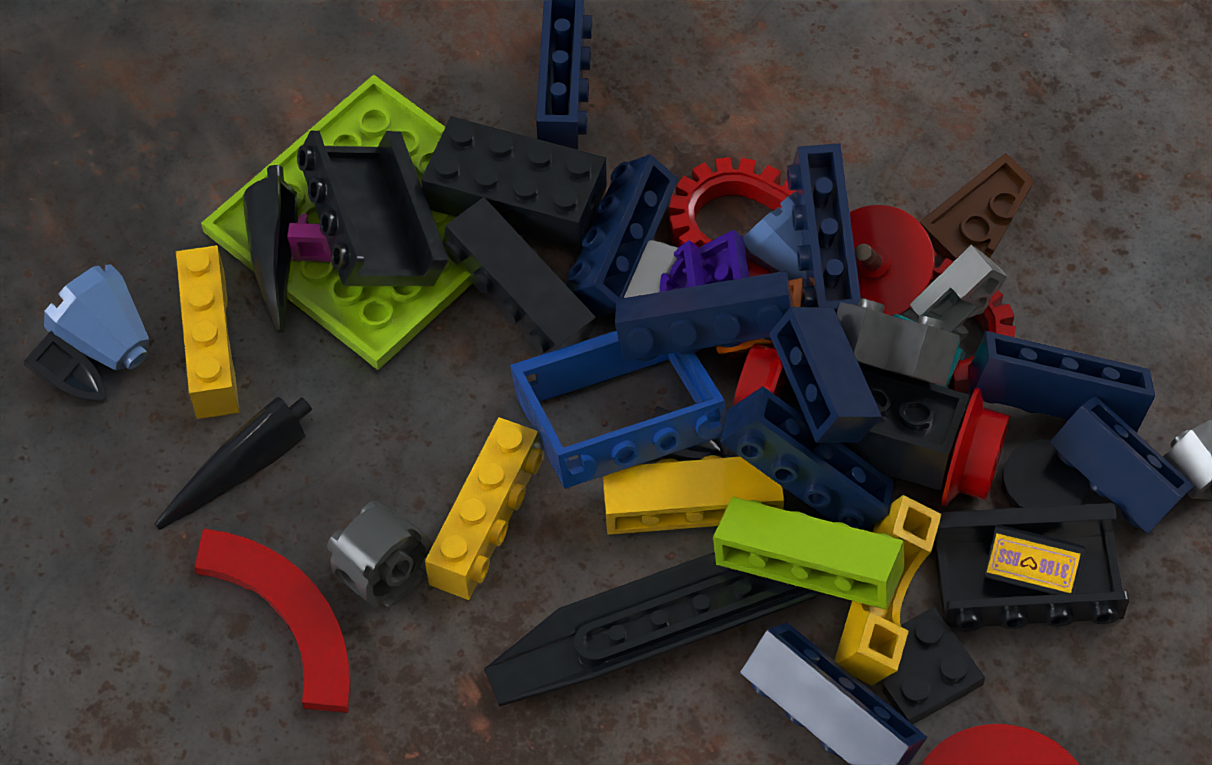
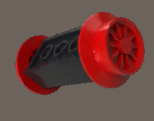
[732,343,1010,507]

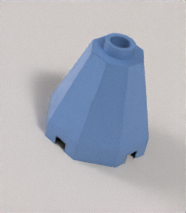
[743,191,808,286]
[44,265,149,370]

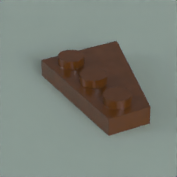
[919,153,1034,262]

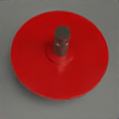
[850,205,934,316]

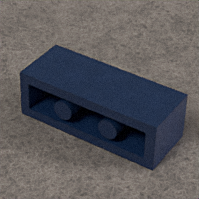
[769,307,882,443]
[1049,396,1194,534]

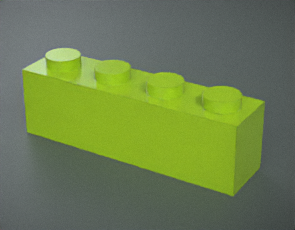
[713,497,904,610]

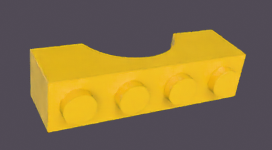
[176,245,239,419]
[834,495,942,686]

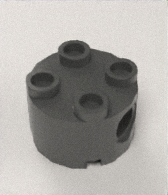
[327,500,432,608]

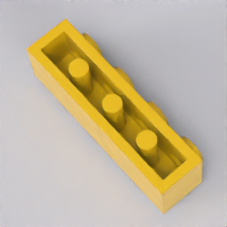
[425,417,544,600]
[603,455,784,535]

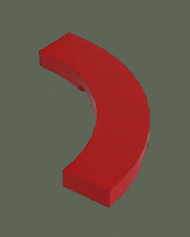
[194,528,351,713]

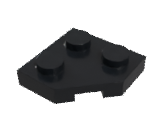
[882,606,985,725]

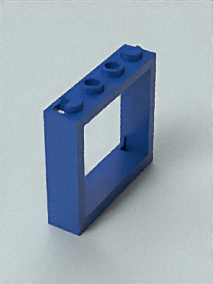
[510,331,727,489]

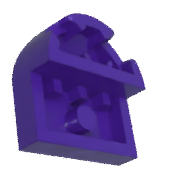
[660,229,749,292]

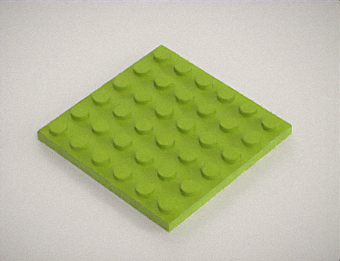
[201,74,524,370]

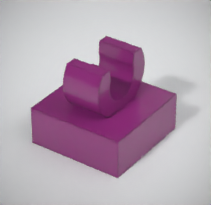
[287,214,331,262]

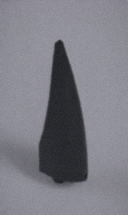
[243,165,298,333]
[154,397,312,530]

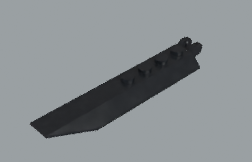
[484,552,825,707]

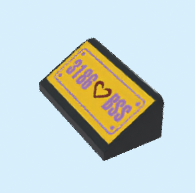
[984,524,1085,595]

